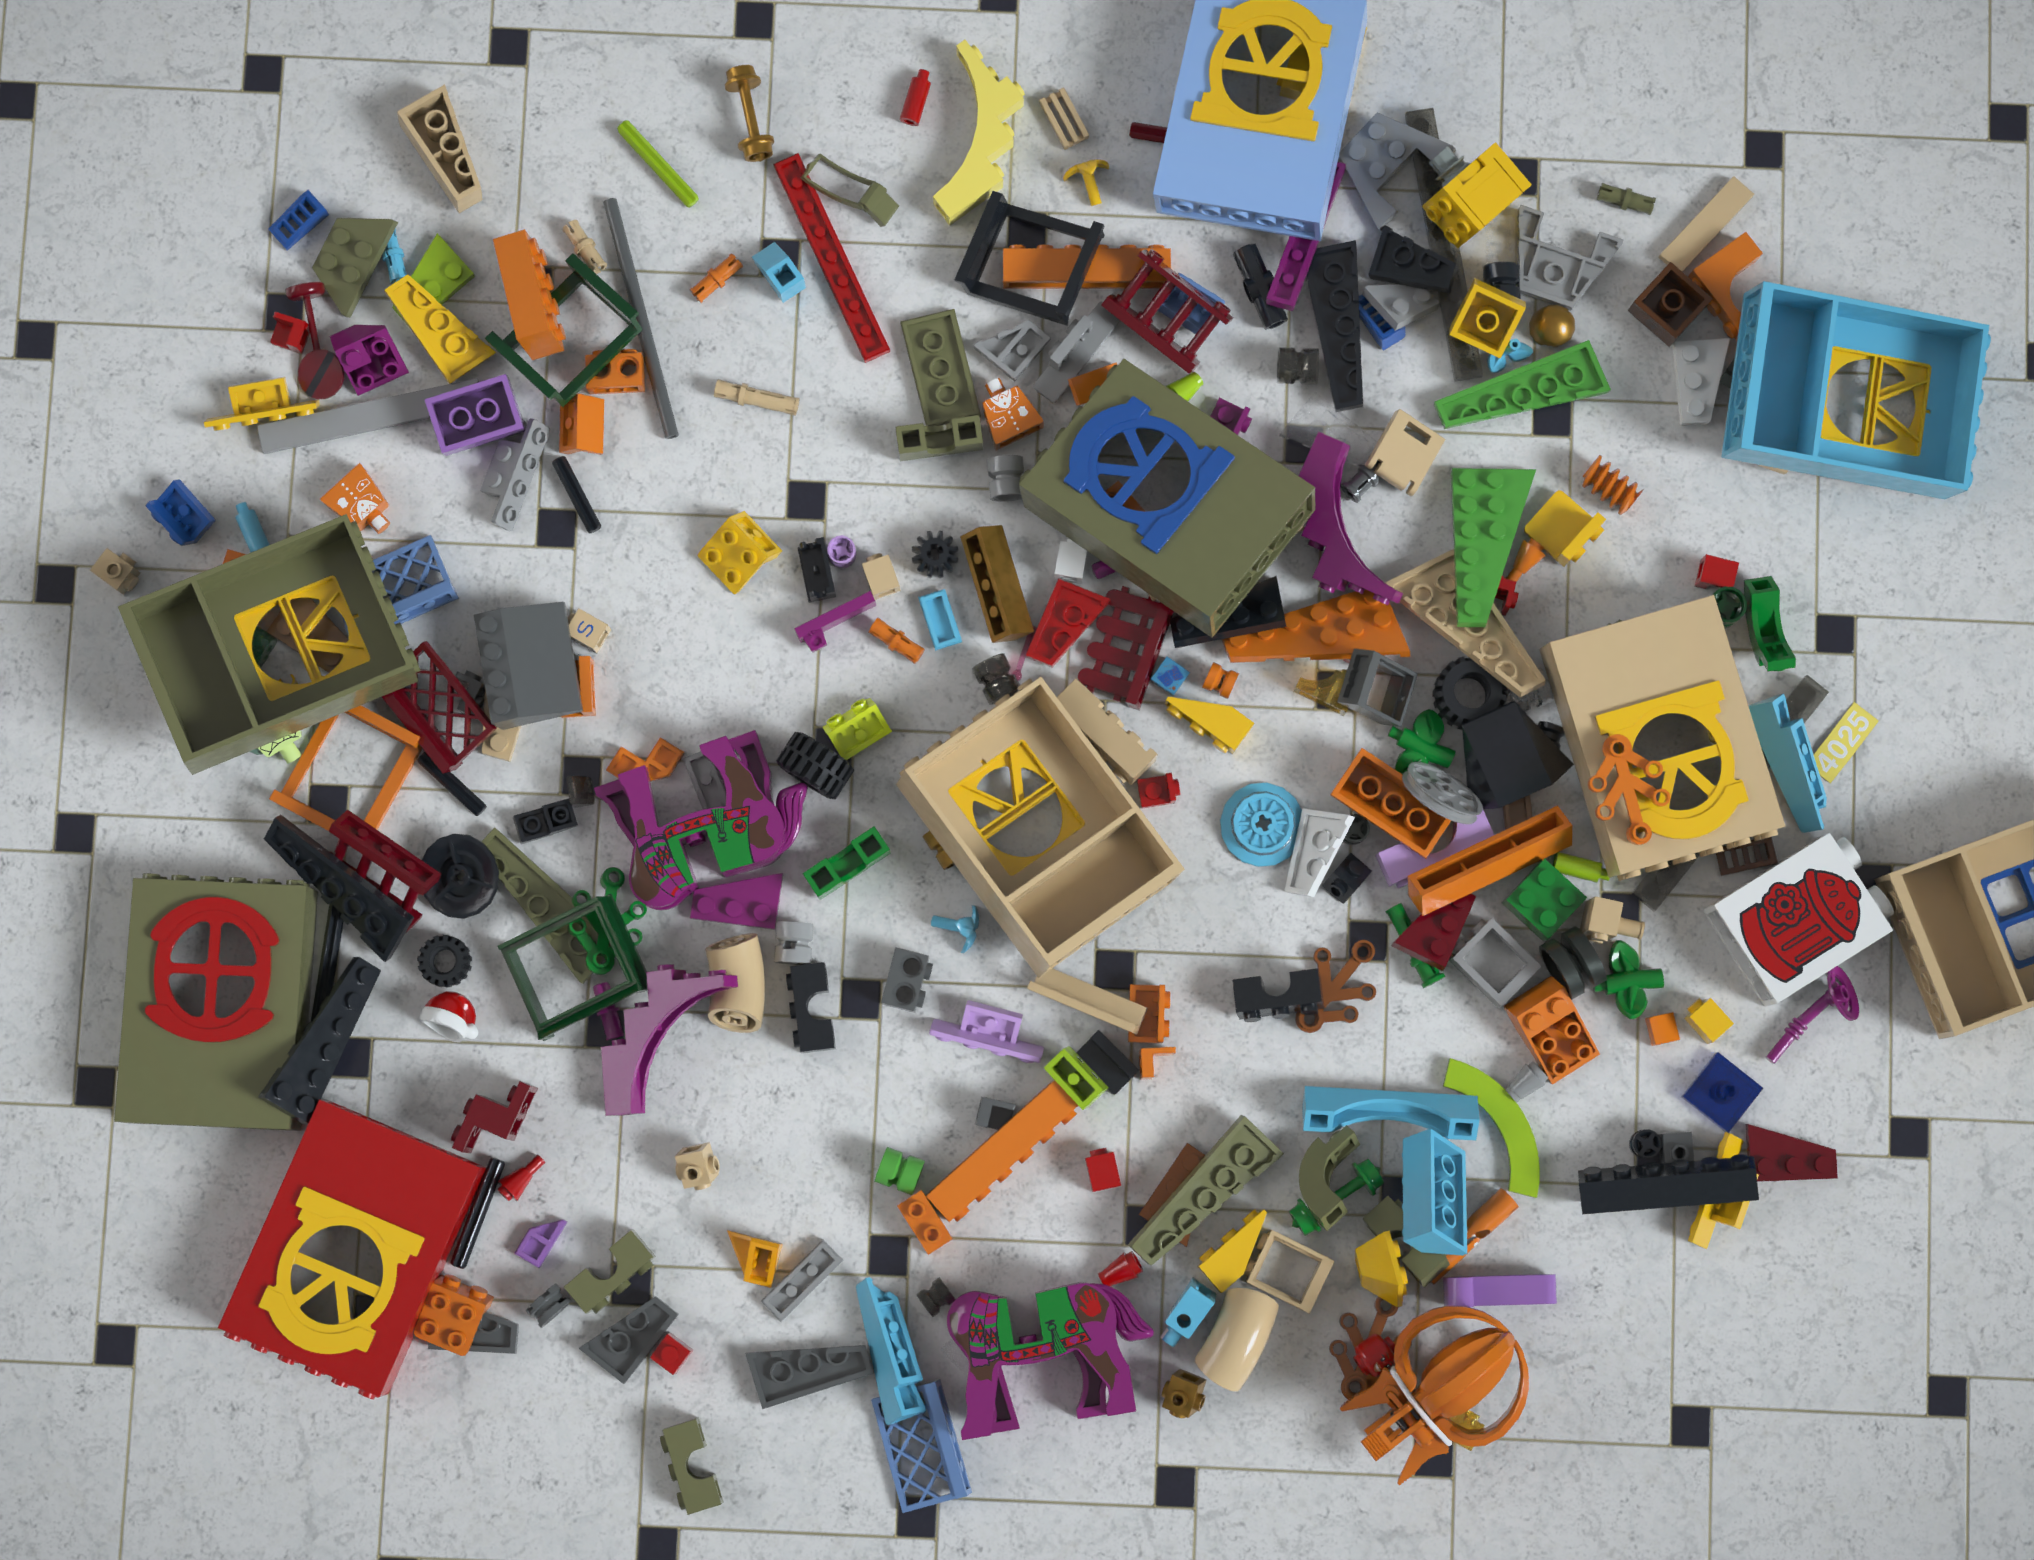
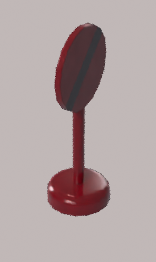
[285,282,344,399]

